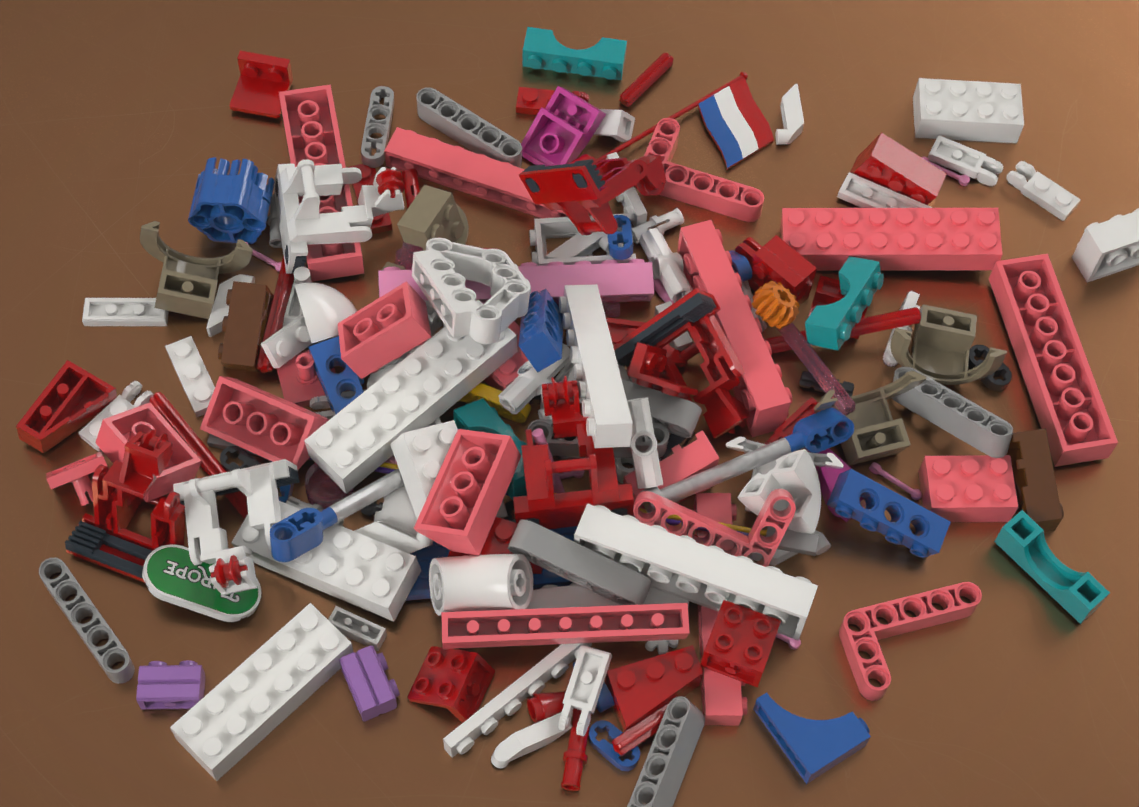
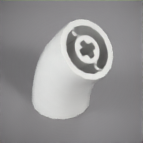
[429,554,533,616]

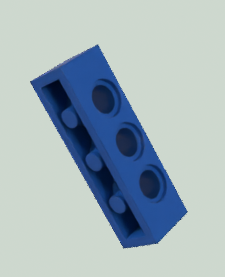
[518,289,563,373]
[309,336,364,415]
[827,469,951,558]

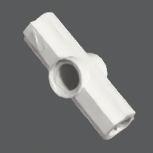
[639,228,693,303]
[498,343,570,414]
[627,397,663,489]

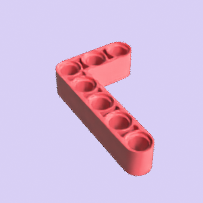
[644,118,764,222]
[633,489,796,567]
[839,582,982,701]

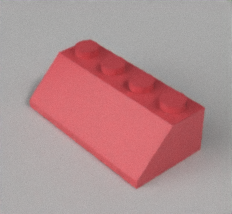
[200,376,330,470]
[414,429,521,556]

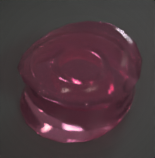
[305,463,353,509]

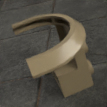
[381,185,469,271]
[140,221,253,319]
[890,304,1007,385]
[814,371,927,466]

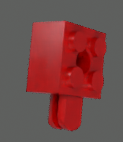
[735,235,817,305]

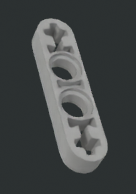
[361,86,394,168]

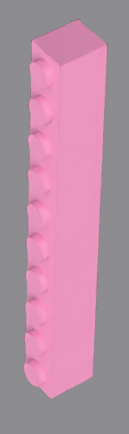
[378,259,654,304]

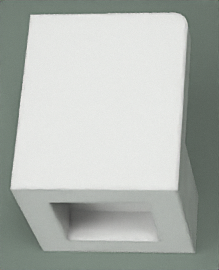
[594,109,635,142]

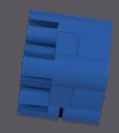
[188,157,275,244]

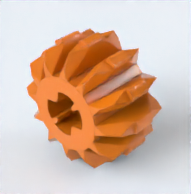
[751,281,800,329]

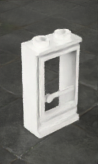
[529,213,636,266]

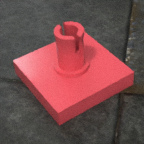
[276,350,336,407]
[46,451,107,506]

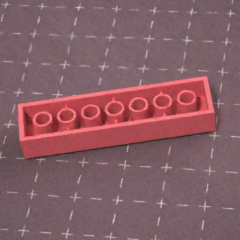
[279,84,364,282]
[780,208,1002,271]
[677,220,793,437]
[989,254,1118,467]

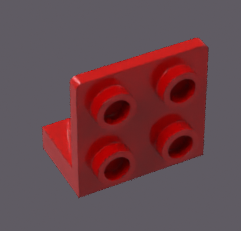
[229,50,293,118]
[627,342,699,399]
[700,600,781,688]
[407,646,495,723]

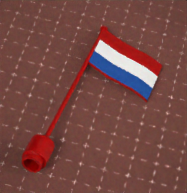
[568,72,774,170]

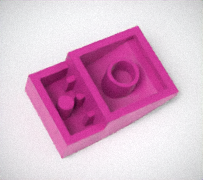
[521,86,606,166]

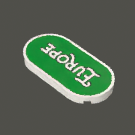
[142,544,261,622]

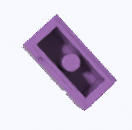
[339,645,400,721]
[136,661,205,709]

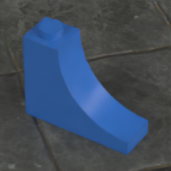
[753,693,871,784]

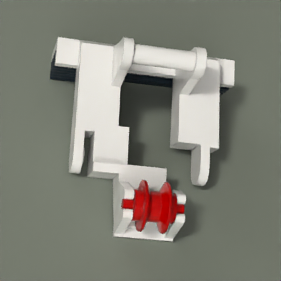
[274,159,405,274]
[173,459,300,595]

